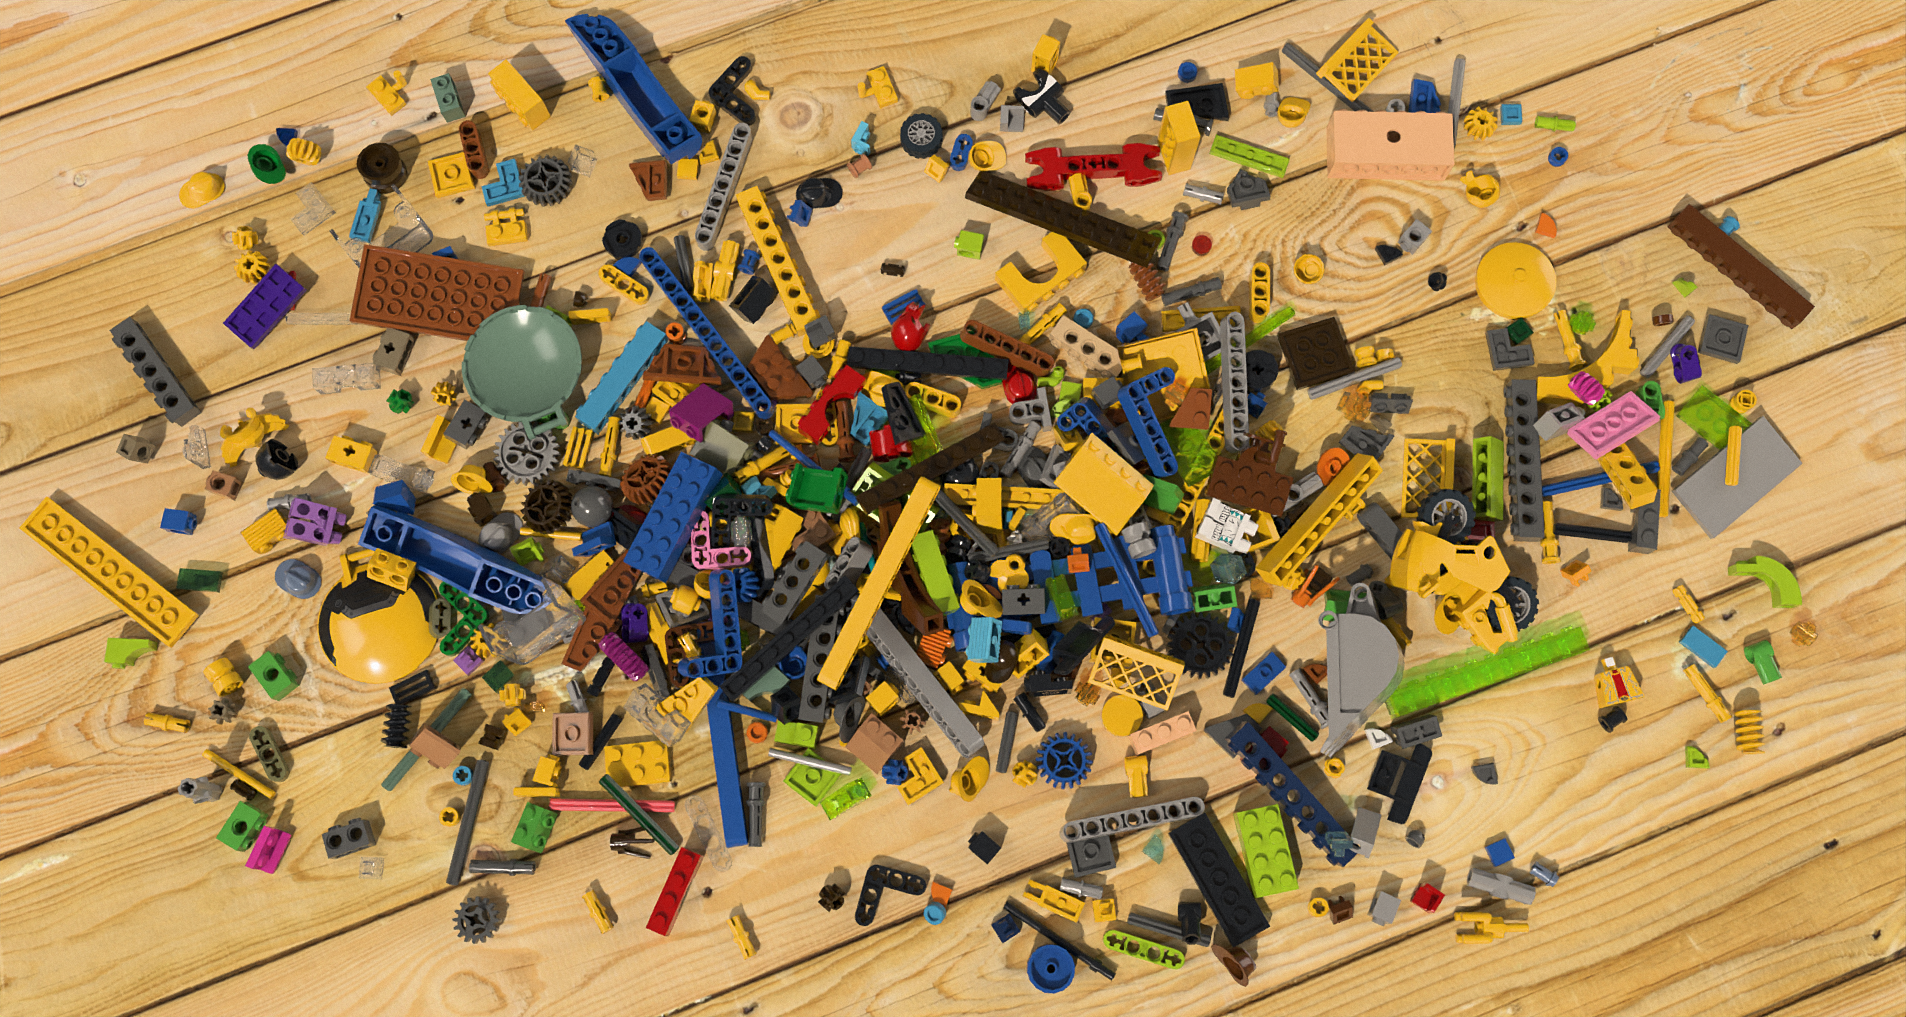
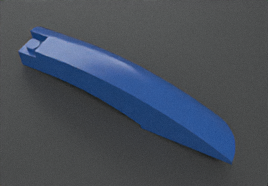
[565,14,702,164]
[358,505,560,614]

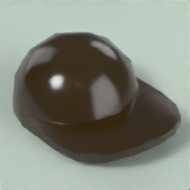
[985,640,1019,684]

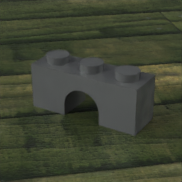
[1628,489,1661,554]

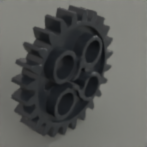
[1166,612,1234,680]

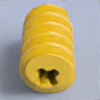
[1735,710,1765,755]

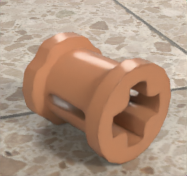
[847,154,872,179]

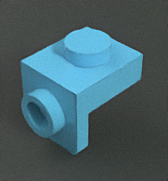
[741,476,777,505]

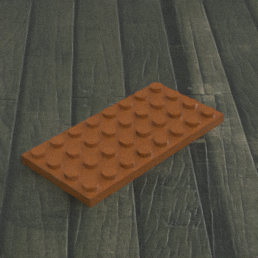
[349,244,525,341]

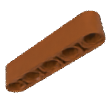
[960,320,1055,377]

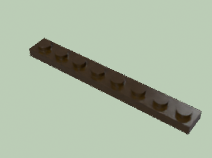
[856,422,1005,516]

